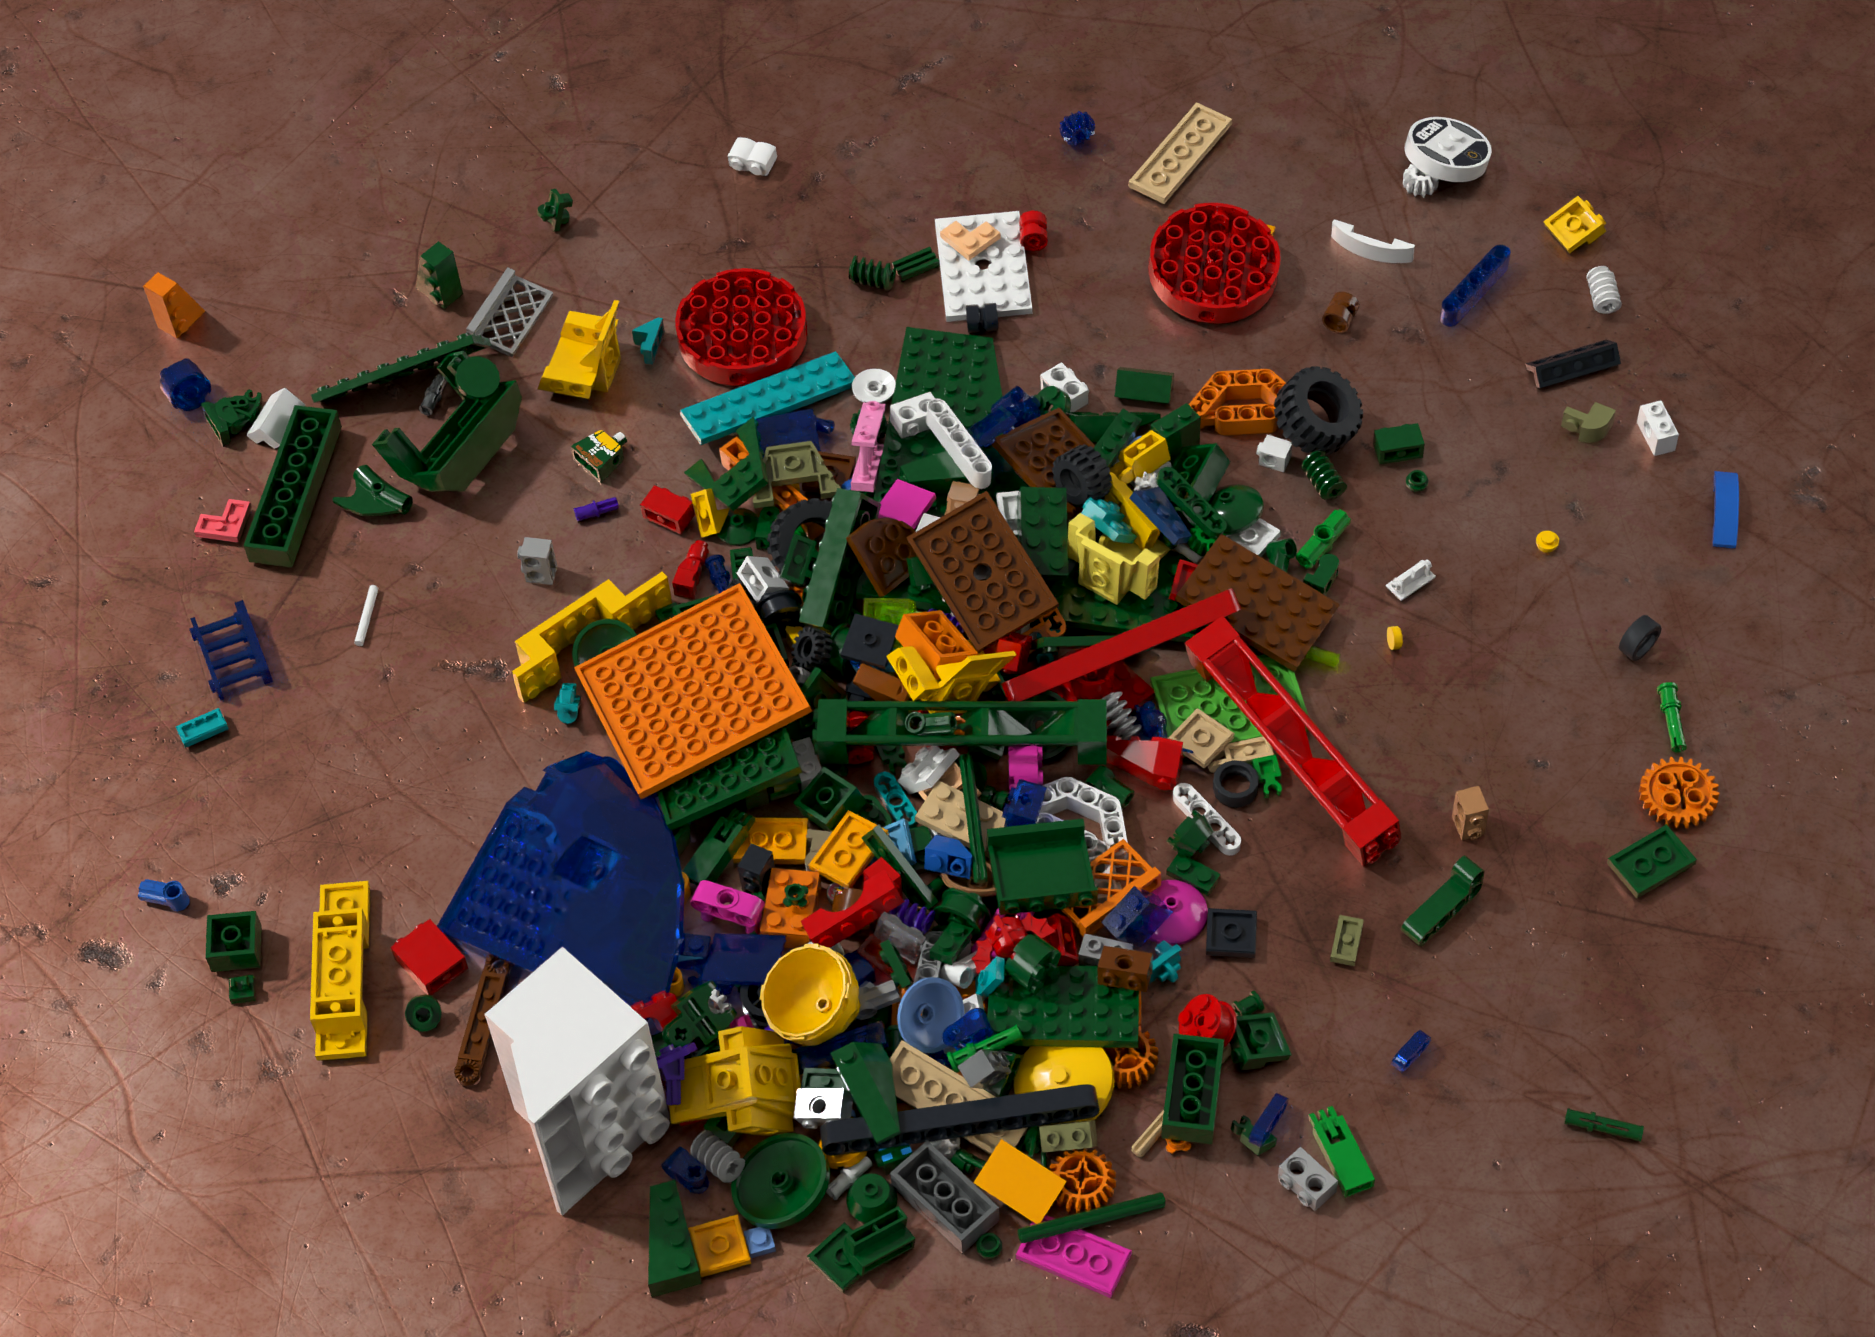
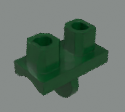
[537,189,573,232]

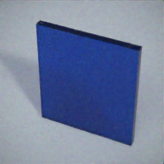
[701,933,786,985]

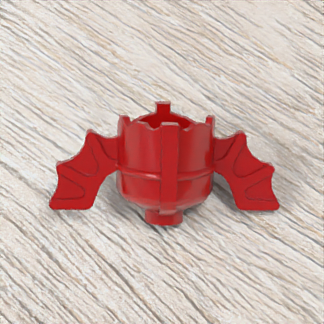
[972,913,1056,975]

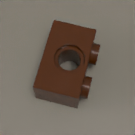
[1097,946,1153,992]

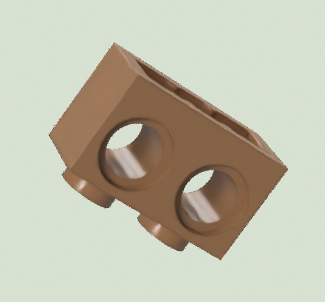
[1452,786,1489,841]

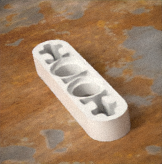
[1173,783,1241,856]

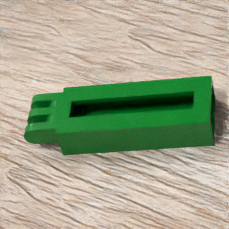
[1308,1106,1375,1198]

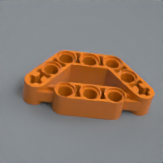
[1189,369,1286,435]

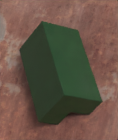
[1114,367,1175,403]
[843,1206,916,1276]

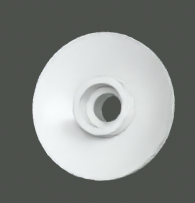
[852,369,896,404]

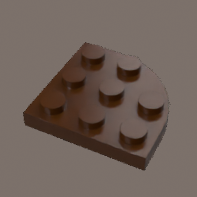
[846,517,916,597]

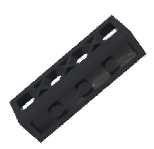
[1525,339,1621,388]

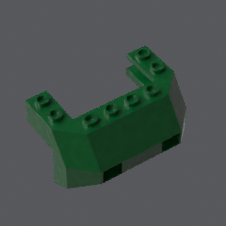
[372,351,522,492]

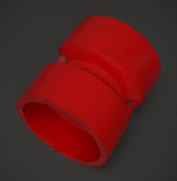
[1019,210,1048,251]

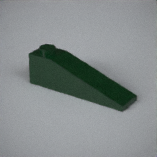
[831,1042,900,1145]

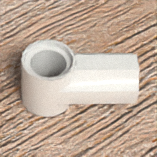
[941,951,977,989]

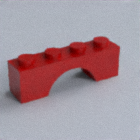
[801,869,905,948]

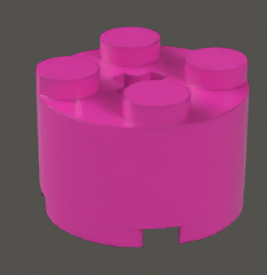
[1008,745,1043,793]

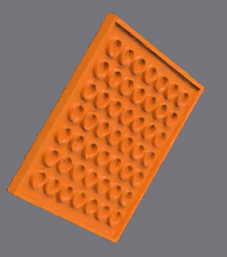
[574,583,812,799]

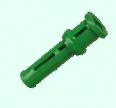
[1657,682,1687,753]
[947,1024,1024,1073]

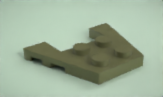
[753,441,840,509]

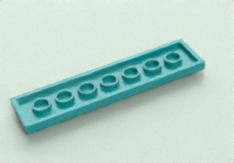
[680,351,855,445]

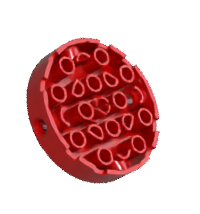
[1148,203,1280,323]
[675,268,808,386]

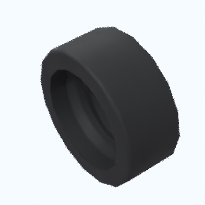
[1618,615,1662,661]
[1213,760,1259,808]

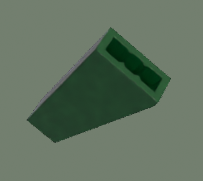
[897,451,993,494]

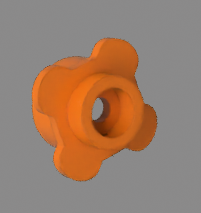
[1165,1139,1191,1154]

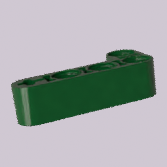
[1401,855,1485,946]

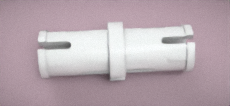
[826,1156,872,1200]

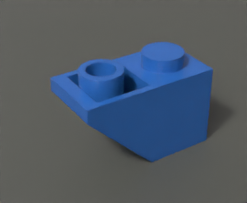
[924,835,973,879]

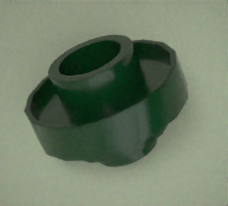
[405,994,442,1032]

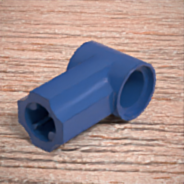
[138,879,190,911]

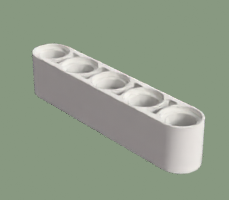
[926,399,992,489]

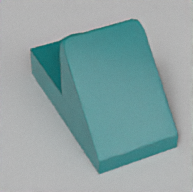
[632,317,665,365]

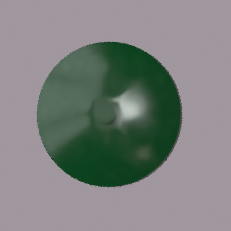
[731,1133,830,1229]

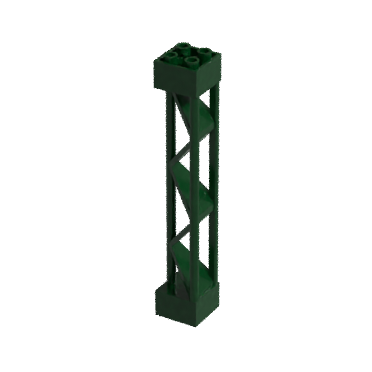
[813,699,1107,765]

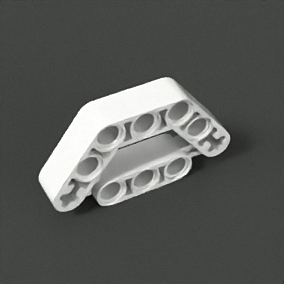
[1013,777,1128,868]

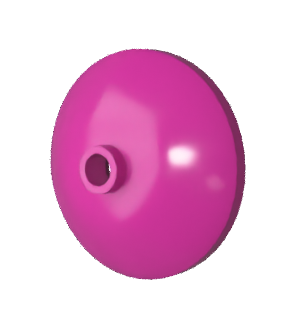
[1134,880,1208,946]

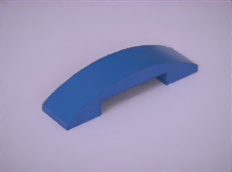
[1713,471,1739,548]

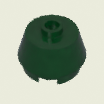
[1166,809,1214,858]
[846,1174,898,1224]

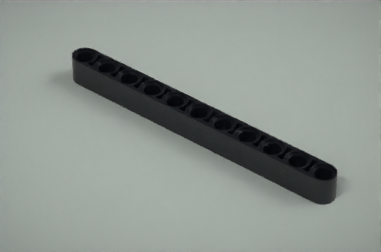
[820,1084,1100,1156]

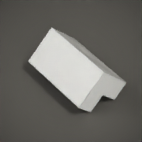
[246,388,306,449]

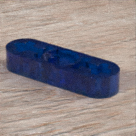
[1248,1093,1289,1148]

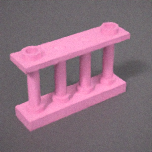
[851,401,885,492]

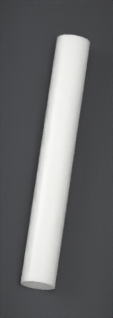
[354,585,379,646]

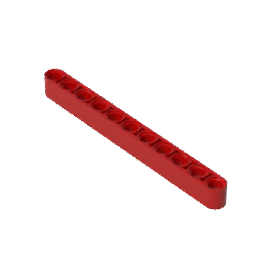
[1001,588,1242,701]

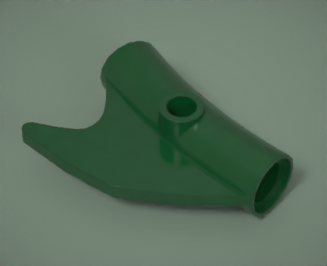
[332,465,413,516]

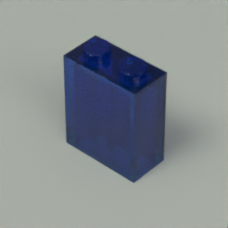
[1101,886,1173,948]

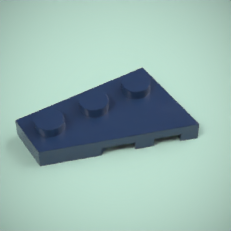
[1130,487,1192,545]

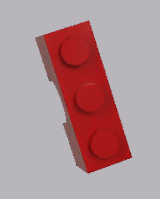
[630,991,678,1031]

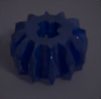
[1059,111,1095,146]

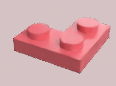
[194,499,252,542]

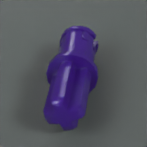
[573,497,619,522]

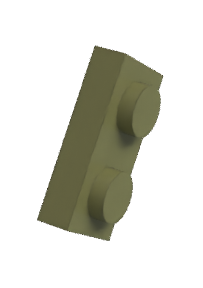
[1330,915,1364,966]

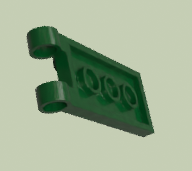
[1031,635,1153,654]

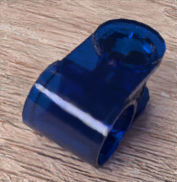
[942,1008,993,1051]
[661,1146,709,1194]

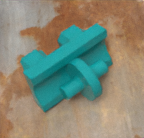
[554,683,581,724]
[1149,940,1182,984]

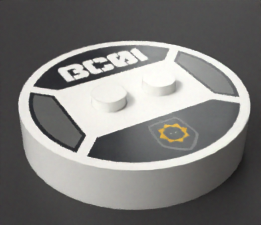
[1404,117,1492,182]

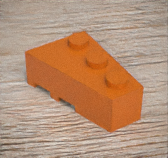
[143,272,205,338]

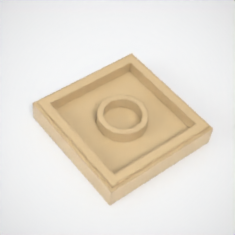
[1168,708,1235,769]

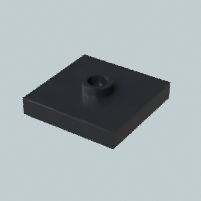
[840,614,899,670]
[1206,908,1257,958]

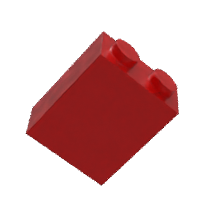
[391,919,468,996]

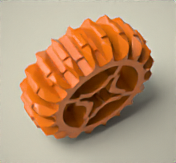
[1102,1026,1159,1089]
[1050,1148,1116,1214]

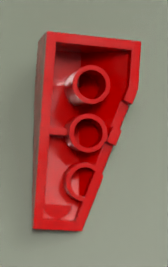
[1107,736,1183,790]

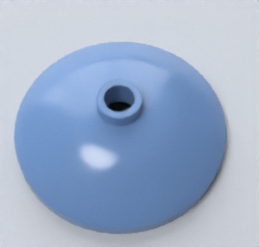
[897,977,964,1053]

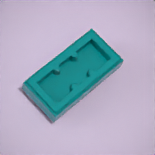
[175,708,229,748]
[975,956,1005,1001]

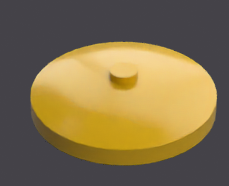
[1014,1046,1114,1126]

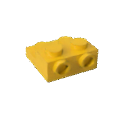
[1543,196,1606,254]

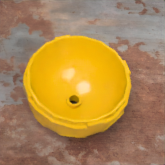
[760,944,861,1046]

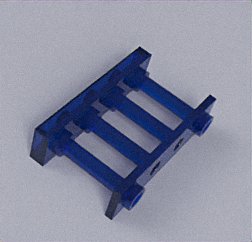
[189,600,273,701]

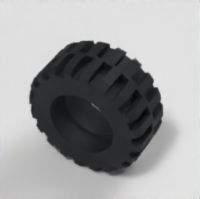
[1274,366,1363,455]
[767,498,832,587]

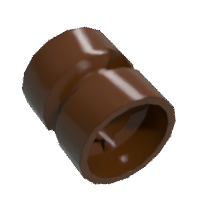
[1322,292,1360,333]

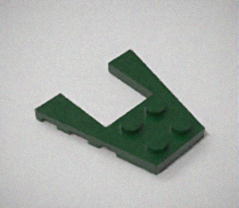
[684,417,768,511]

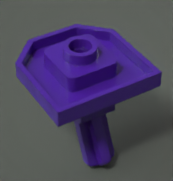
[656,1042,697,1105]

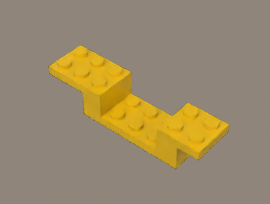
[512,572,672,703]
[310,881,370,1061]

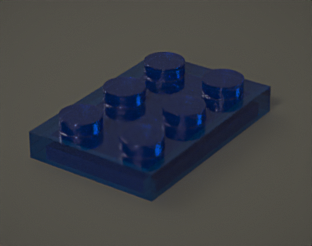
[967,406,1018,447]
[747,409,821,459]

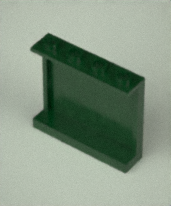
[986,818,1098,915]

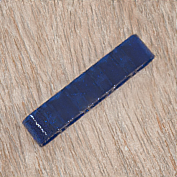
[1440,245,1511,327]

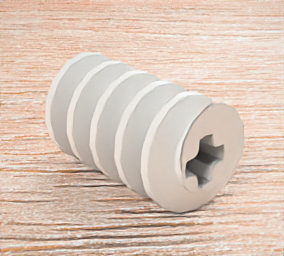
[1587,266,1622,314]

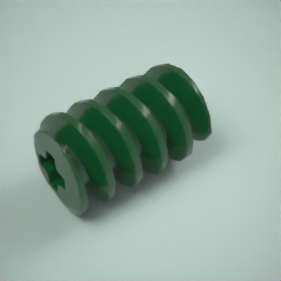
[848,255,896,290]
[1302,450,1347,500]

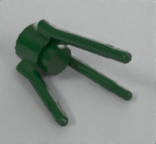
[1017,1126,1047,1168]
[951,1148,987,1174]

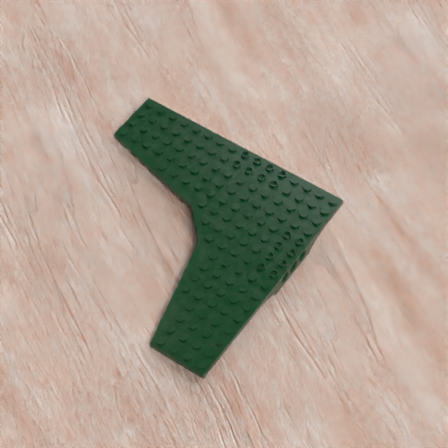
[855,327,1211,642]

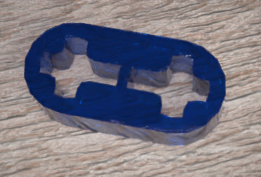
[1391,1030,1431,1072]

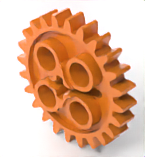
[1639,756,1720,828]

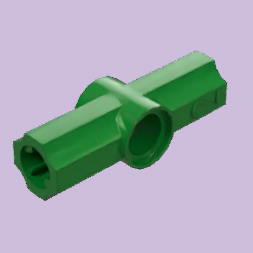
[1296,509,1351,569]

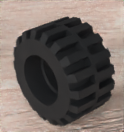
[1052,444,1112,508]

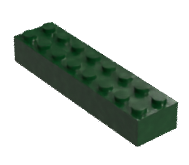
[244,405,342,567]

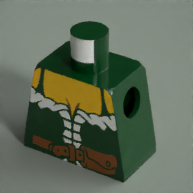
[571,430,627,483]

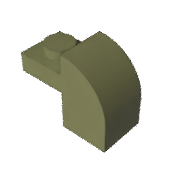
[1561,402,1616,443]

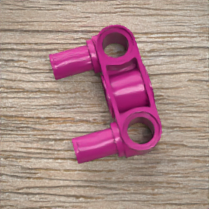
[690,880,765,935]

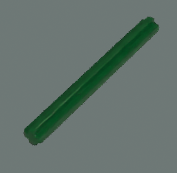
[959,754,988,884]
[1018,1192,1166,1243]

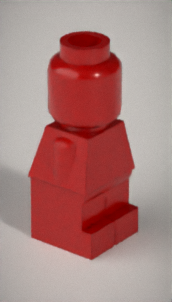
[672,540,709,600]

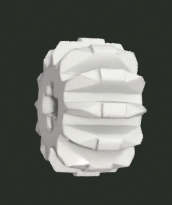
[1403,164,1439,198]

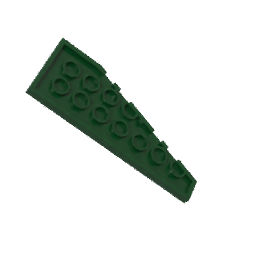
[311,333,492,404]

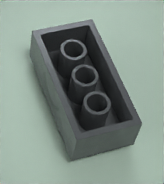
[890,1140,1000,1254]

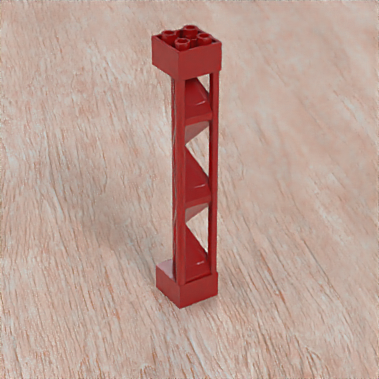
[1185,615,1401,866]

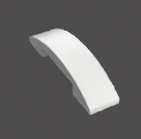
[1331,219,1415,263]

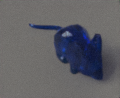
[1131,701,1194,753]

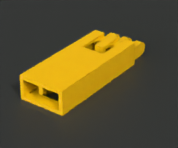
[1104,472,1161,551]

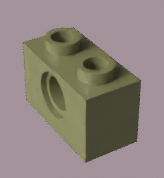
[1039,1120,1098,1153]

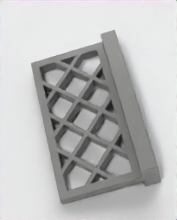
[466,267,553,358]

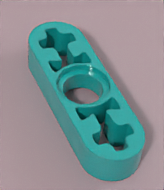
[874,772,918,829]

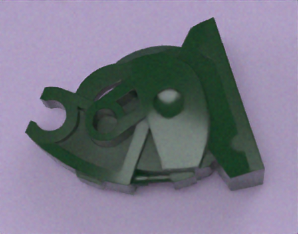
[201,389,263,446]

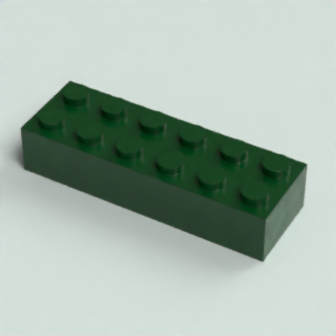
[799,488,881,634]

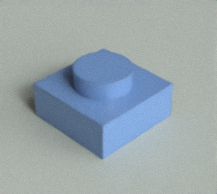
[744,1227,776,1258]

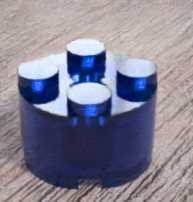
[159,359,211,411]
[991,386,1041,433]

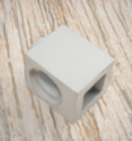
[1256,435,1292,472]

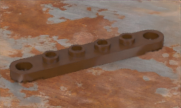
[454,951,511,1086]

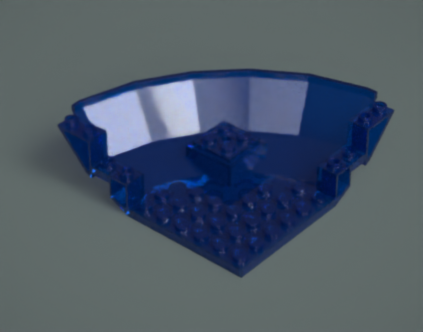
[437,751,684,1021]

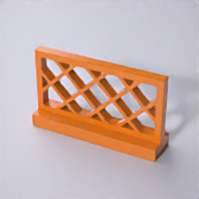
[1061,839,1161,938]

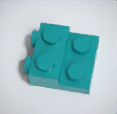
[1081,498,1137,544]

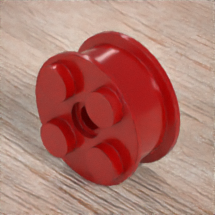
[1178,994,1237,1049]

